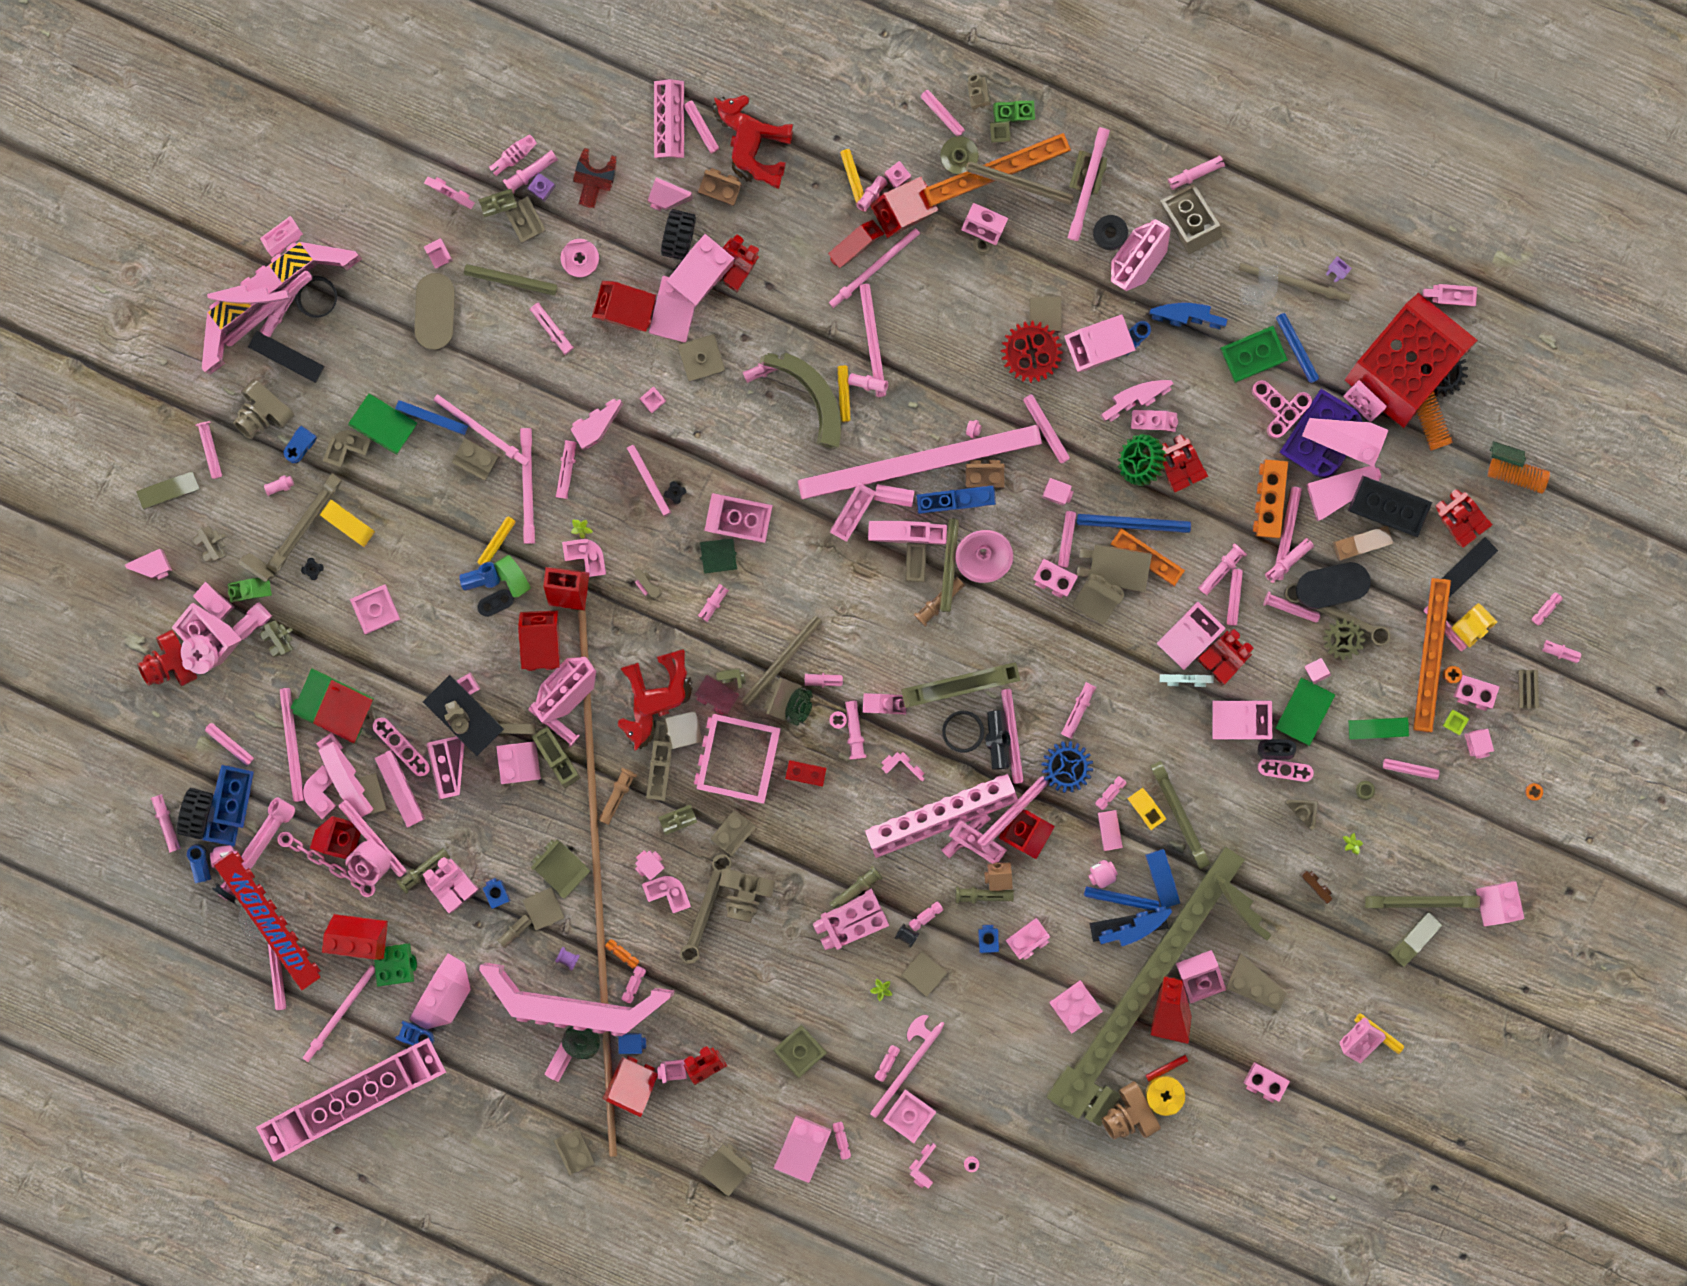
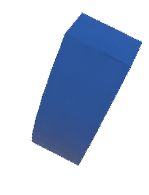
[1145,849,1180,908]

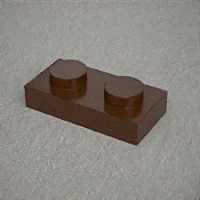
[1300,870,1333,904]

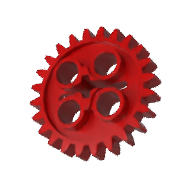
[1000,320,1063,383]

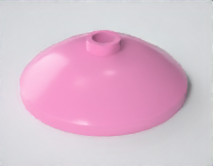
[956,530,1013,583]

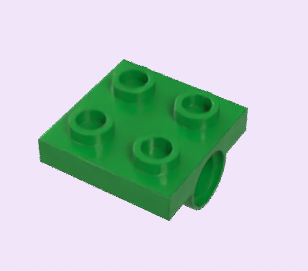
[374,944,417,987]

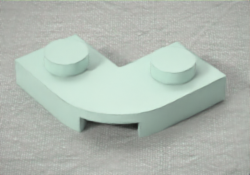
[1160,674,1214,687]

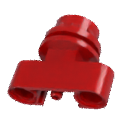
[137,630,197,687]

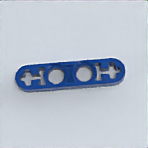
[395,400,468,435]

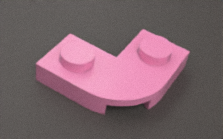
[424,177,475,209]
[562,539,606,577]
[303,765,336,819]
[642,876,691,913]

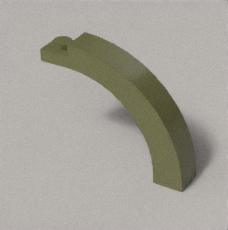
[759,353,841,449]
[901,662,1021,708]

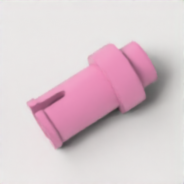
[264,475,294,496]

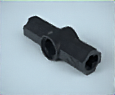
[985,710,1011,770]

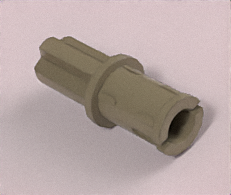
[497,915,532,948]

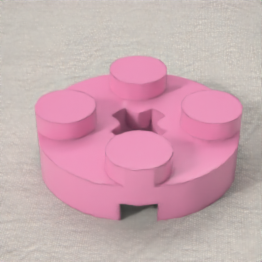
[561,239,599,278]
[181,635,218,674]

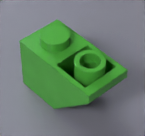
[228,578,272,603]

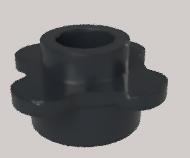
[664,481,687,504]
[301,558,324,580]

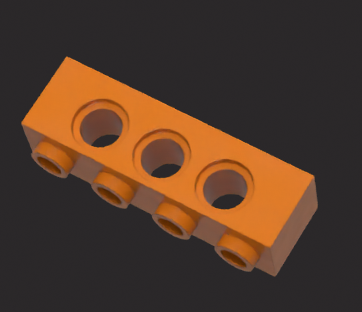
[1253,459,1288,539]

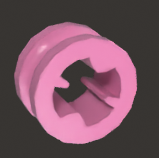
[830,711,847,729]

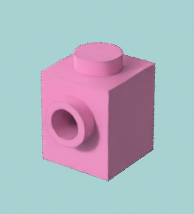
[635,850,665,880]

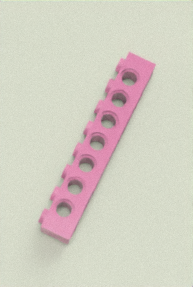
[865,774,1018,858]

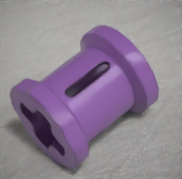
[555,947,580,971]

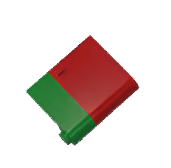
[291,668,374,744]

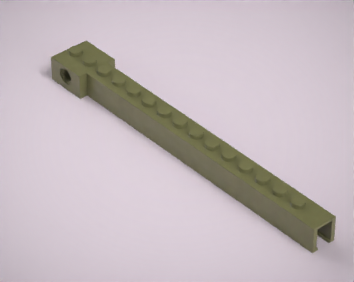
[1046,846,1245,1119]

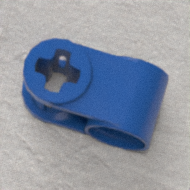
[1126,321,1151,356]
[284,426,317,463]
[395,1020,434,1045]

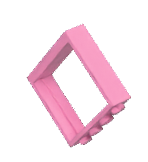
[694,714,781,804]

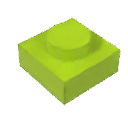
[1442,709,1469,736]

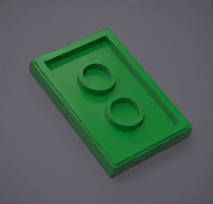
[1220,326,1288,383]
[348,393,418,455]
[1275,677,1336,746]

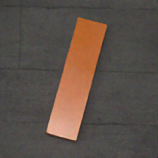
[1110,529,1185,586]

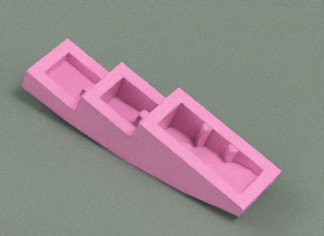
[207,285,290,304]
[319,741,373,817]

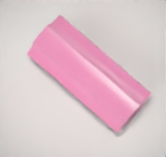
[874,484,915,507]
[544,1040,577,1082]

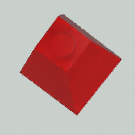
[310,816,361,859]

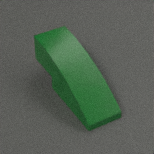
[1348,717,1409,740]

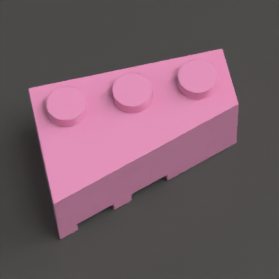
[426,736,464,799]

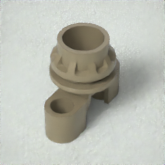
[233,379,294,439]
[719,869,775,923]

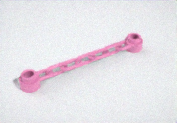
[277,832,376,897]

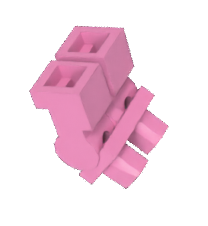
[423,857,480,914]

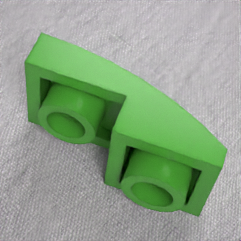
[993,101,1035,122]
[494,555,531,598]

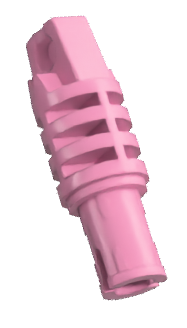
[489,135,537,177]

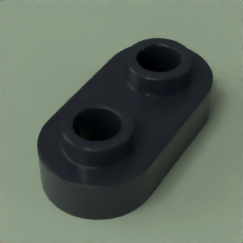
[477,589,514,617]
[1257,739,1296,760]

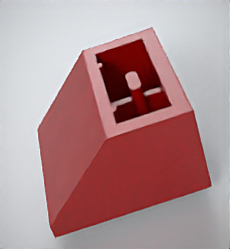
[543,567,590,611]

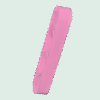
[373,717,430,776]

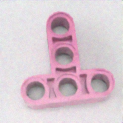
[1251,380,1312,439]

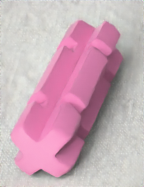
[1532,593,1563,626]
[1095,776,1126,810]
[909,902,943,931]
[622,966,646,1003]
[875,1045,900,1082]
[833,1122,851,1160]

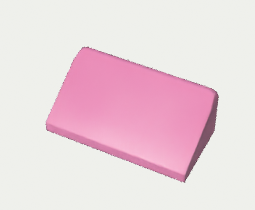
[1097,810,1123,851]

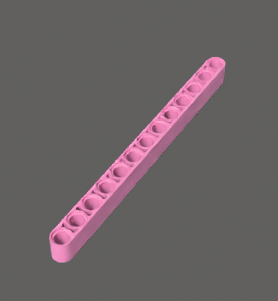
[797,425,1042,499]

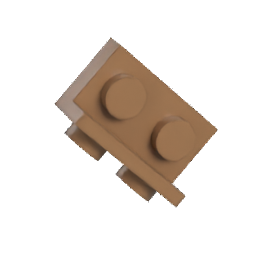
[698,168,742,206]
[966,460,1005,488]

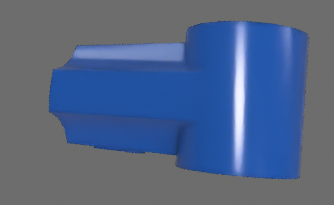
[459,562,501,591]
[187,844,212,883]

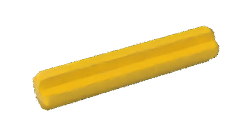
[840,149,864,203]
[837,365,851,422]
[477,516,516,565]
[1354,1013,1404,1054]

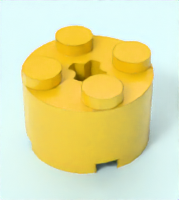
[1451,603,1498,648]
[1145,1075,1185,1116]

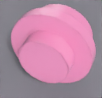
[966,420,981,439]

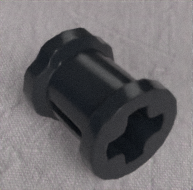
[894,923,920,948]

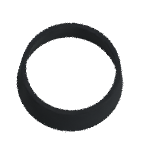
[295,276,337,318]
[942,711,984,753]

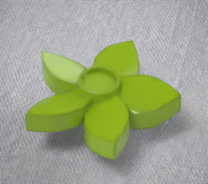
[571,519,593,539]
[1343,833,1363,855]
[870,979,892,1002]

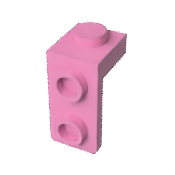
[1131,410,1178,432]
[881,752,925,781]
[657,1059,687,1083]
[909,1143,936,1188]

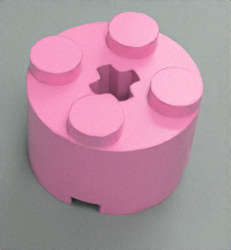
[345,839,392,886]

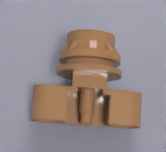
[1101,1081,1161,1140]

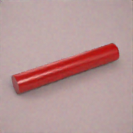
[1145,1055,1188,1082]

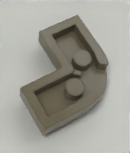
[323,430,372,468]

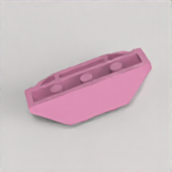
[1111,219,1171,291]
[533,657,596,723]
[409,953,471,1029]

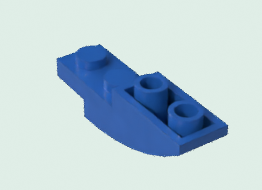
[1148,303,1228,330]
[916,485,996,514]
[1098,906,1172,946]

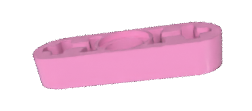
[1258,759,1314,782]

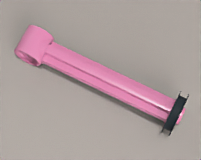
[212,797,295,904]

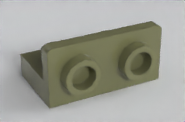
[716,668,746,689]

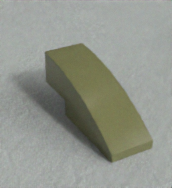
[136,472,200,510]
[532,726,581,788]

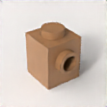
[984,862,1013,891]

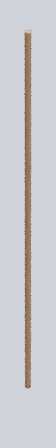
[578,607,617,1157]

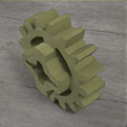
[1323,618,1365,660]

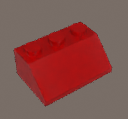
[322,914,388,960]

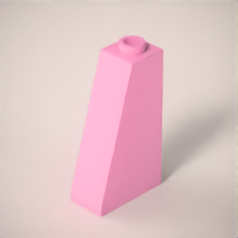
[1306,465,1381,521]

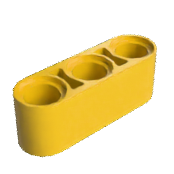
[319,499,375,547]

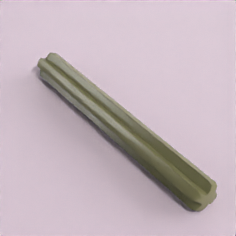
[464,264,558,295]
[940,519,959,612]

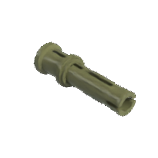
[396,848,450,894]
[829,865,883,909]
[955,886,1014,904]

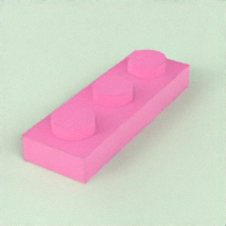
[830,483,876,542]
[949,820,1007,864]

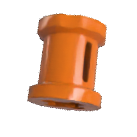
[1443,666,1462,683]

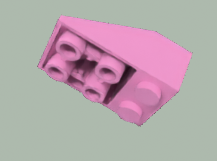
[1064,314,1136,372]
[570,399,623,451]
[1156,602,1226,670]
[1212,701,1272,739]

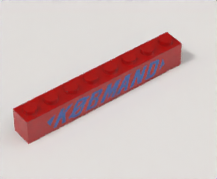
[213,850,321,991]

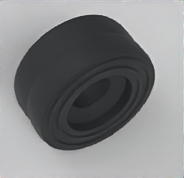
[1093,215,1128,250]

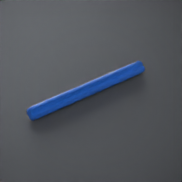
[1077,514,1191,533]

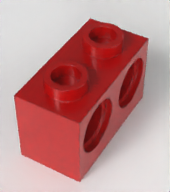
[785,760,827,787]

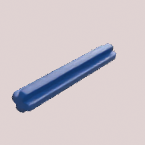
[1276,313,1319,383]
[1084,887,1160,911]

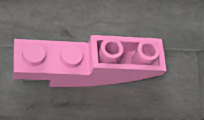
[1101,380,1174,422]
[868,521,947,545]

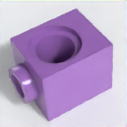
[528,173,556,202]

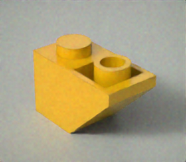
[1127,788,1166,830]

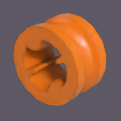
[1525,783,1543,801]

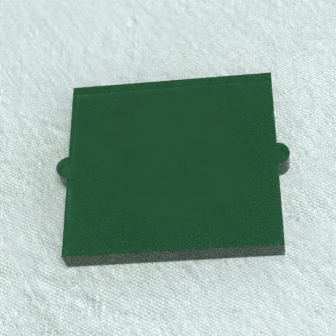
[1490,441,1526,467]
[700,538,737,574]

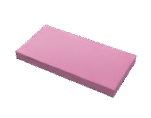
[627,445,671,517]

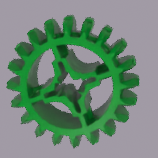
[1117,434,1167,486]

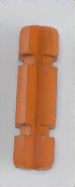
[605,939,639,969]

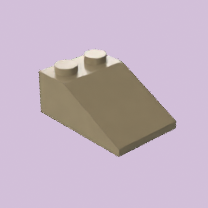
[1160,184,1223,254]

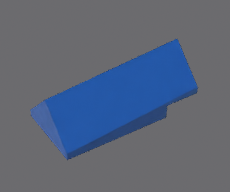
[202,765,254,846]

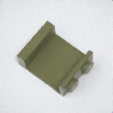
[531,839,592,899]

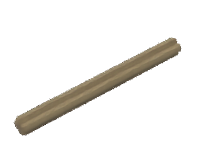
[966,161,1074,205]
[742,615,822,707]

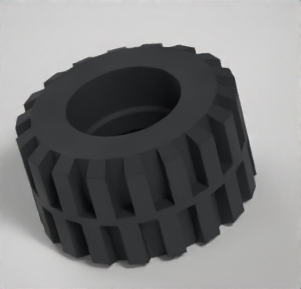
[661,209,696,261]
[177,788,214,840]

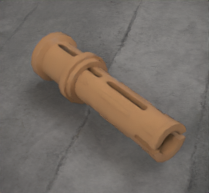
[913,577,965,627]
[598,767,637,825]

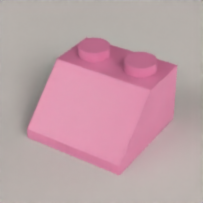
[496,742,541,784]
[1476,881,1524,926]
[1176,950,1226,1004]

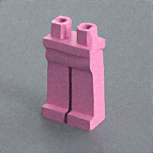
[813,888,889,950]

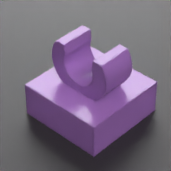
[1326,256,1352,282]

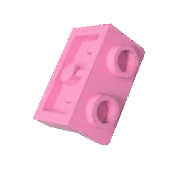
[1343,380,1387,423]
[1005,918,1050,960]
[1340,1017,1386,1064]

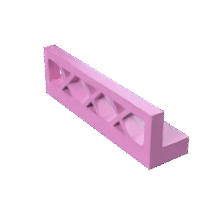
[654,79,684,158]
[375,750,425,828]

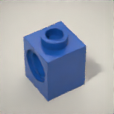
[483,878,511,909]
[978,925,999,953]
[618,1033,646,1054]

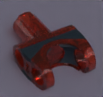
[573,148,617,209]

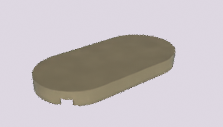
[415,273,455,350]

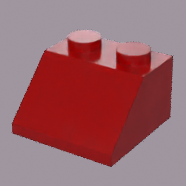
[998,809,1055,859]

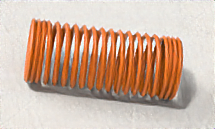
[1416,391,1453,451]
[1488,454,1550,494]

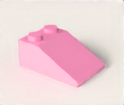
[667,234,734,306]
[649,276,696,343]
[704,493,773,543]
[172,603,242,668]
[774,1115,831,1183]

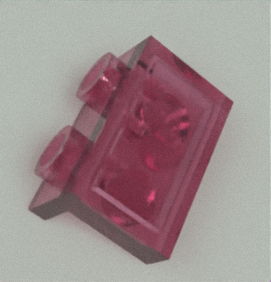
[695,675,739,715]

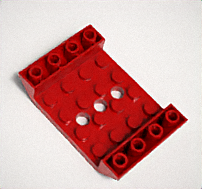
[1344,293,1478,429]

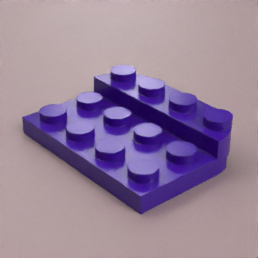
[1279,388,1362,478]

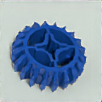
[1042,741,1093,793]

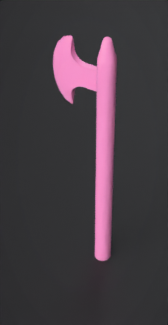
[870,1015,944,1118]

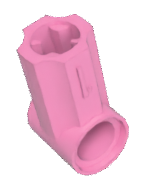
[232,602,272,640]

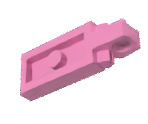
[1422,284,1477,307]

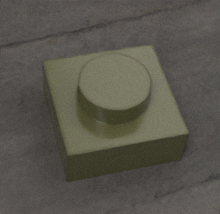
[990,121,1011,143]

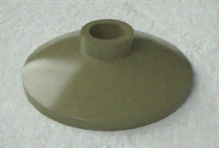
[940,136,979,175]

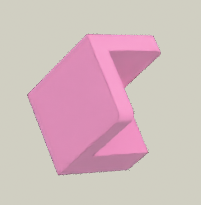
[424,238,453,269]

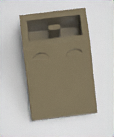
[764,677,802,722]

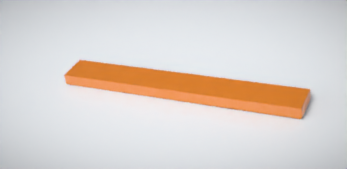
[923,133,1071,207]
[1413,578,1451,732]

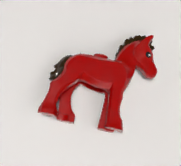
[713,95,794,189]
[618,649,693,751]

